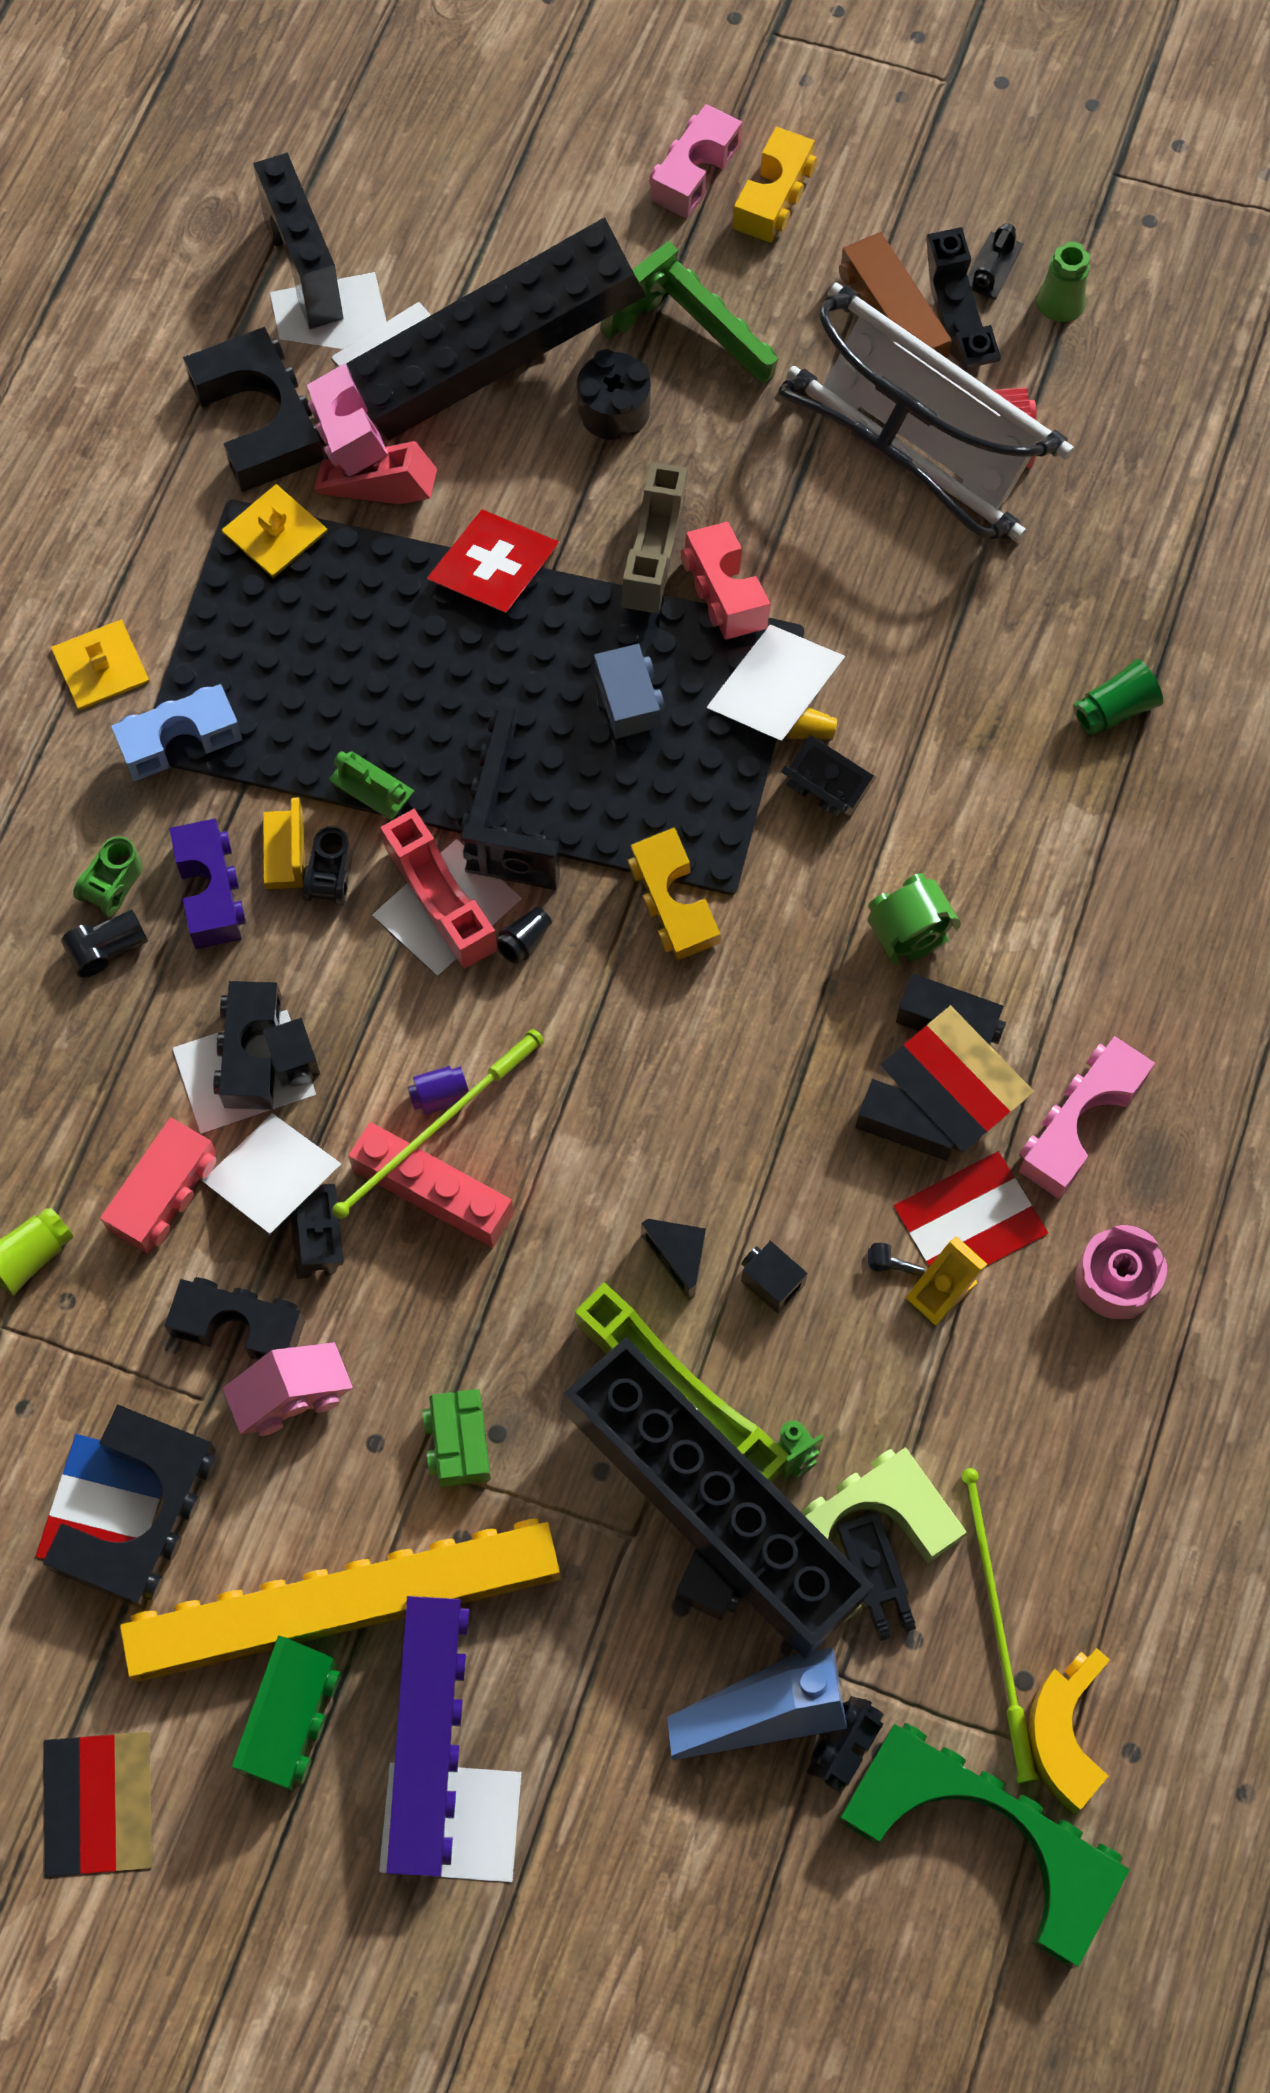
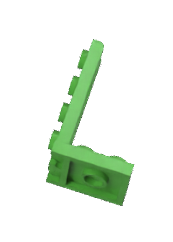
[600,240,778,383]

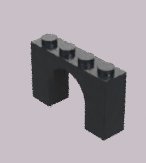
[253,152,344,330]
[183,327,326,492]
[855,973,1006,1161]
[42,1404,218,1609]

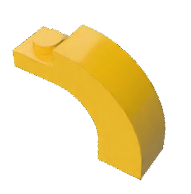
[1028,1648,1110,1814]

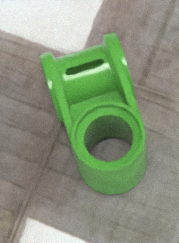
[73,836,143,917]

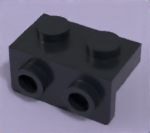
[781,735,876,817]

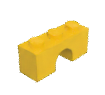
[733,126,818,243]
[627,827,721,961]

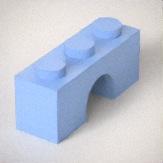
[111,684,242,781]

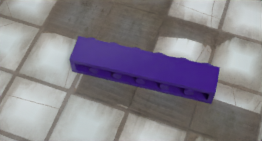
[386,1596,469,1877]

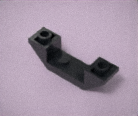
[926,227,1001,369]

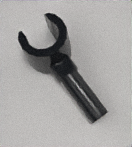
[868,1243,925,1277]

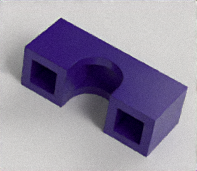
[169,818,246,949]

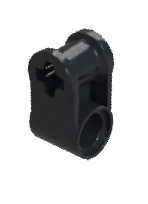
[303,826,352,906]

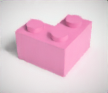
[223,1342,353,1436]

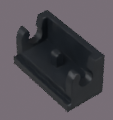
[290,1184,343,1279]

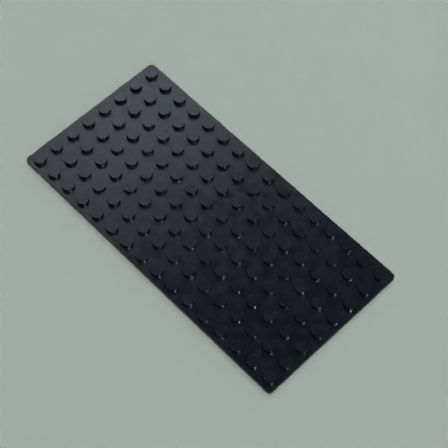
[154,499,804,895]

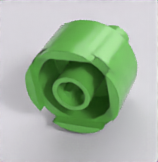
[868,873,961,964]

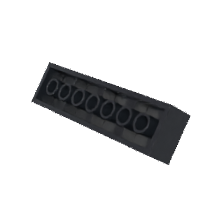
[346,217,646,441]
[560,1337,874,1659]

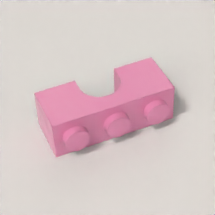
[649,104,742,219]
[307,363,388,477]

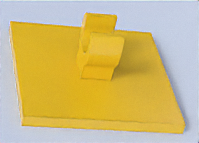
[222,484,328,578]
[51,619,150,711]

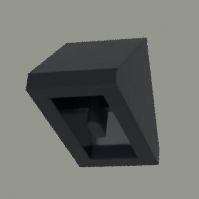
[641,1219,706,1300]

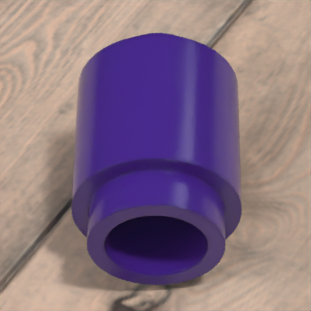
[407,1065,469,1115]

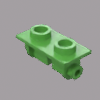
[329,751,415,821]
[777,1421,824,1479]

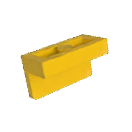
[263,798,305,889]

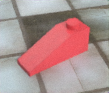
[314,441,437,504]

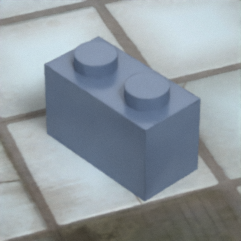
[594,644,665,739]

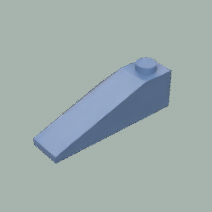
[667,1648,847,1760]

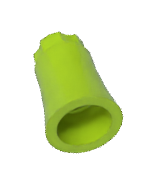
[0,1208,74,1297]

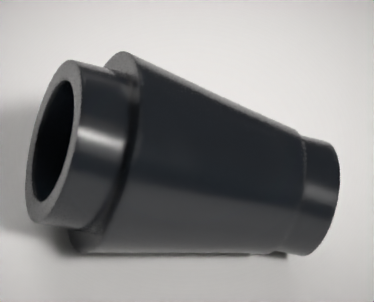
[496,907,552,964]

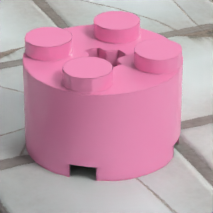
[1075,1225,1167,1319]

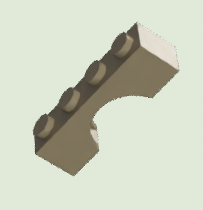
[621,462,688,614]

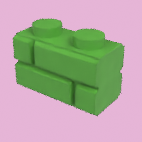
[422,1389,491,1487]

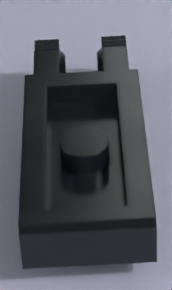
[836,1511,916,1641]

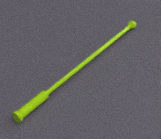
[332,1029,544,1219]
[962,1468,1039,1784]

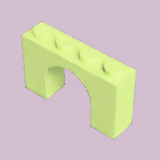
[801,1447,967,1624]

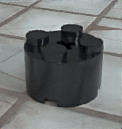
[577,349,651,440]

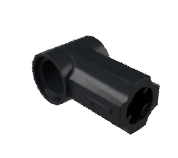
[61,909,148,978]

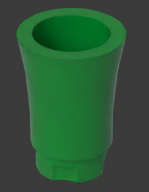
[1073,659,1163,735]

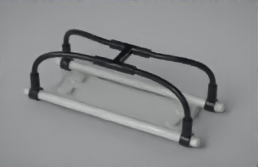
[778,283,1075,542]

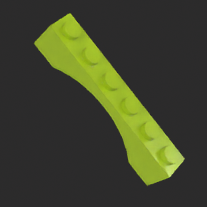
[575,1282,789,1483]

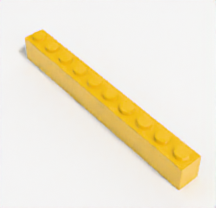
[120,1519,561,1683]

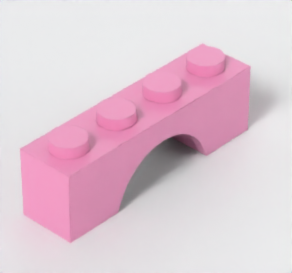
[1019,1036,1155,1199]

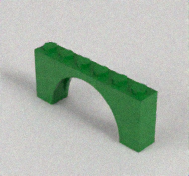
[838,1723,1130,1969]

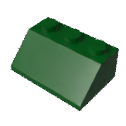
[232,1635,341,1792]

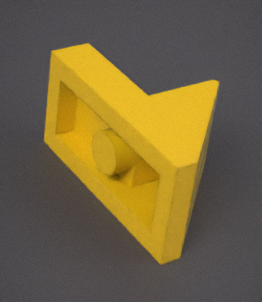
[905,1236,988,1326]

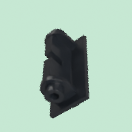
[968,223,1024,300]
[807,1696,884,1792]

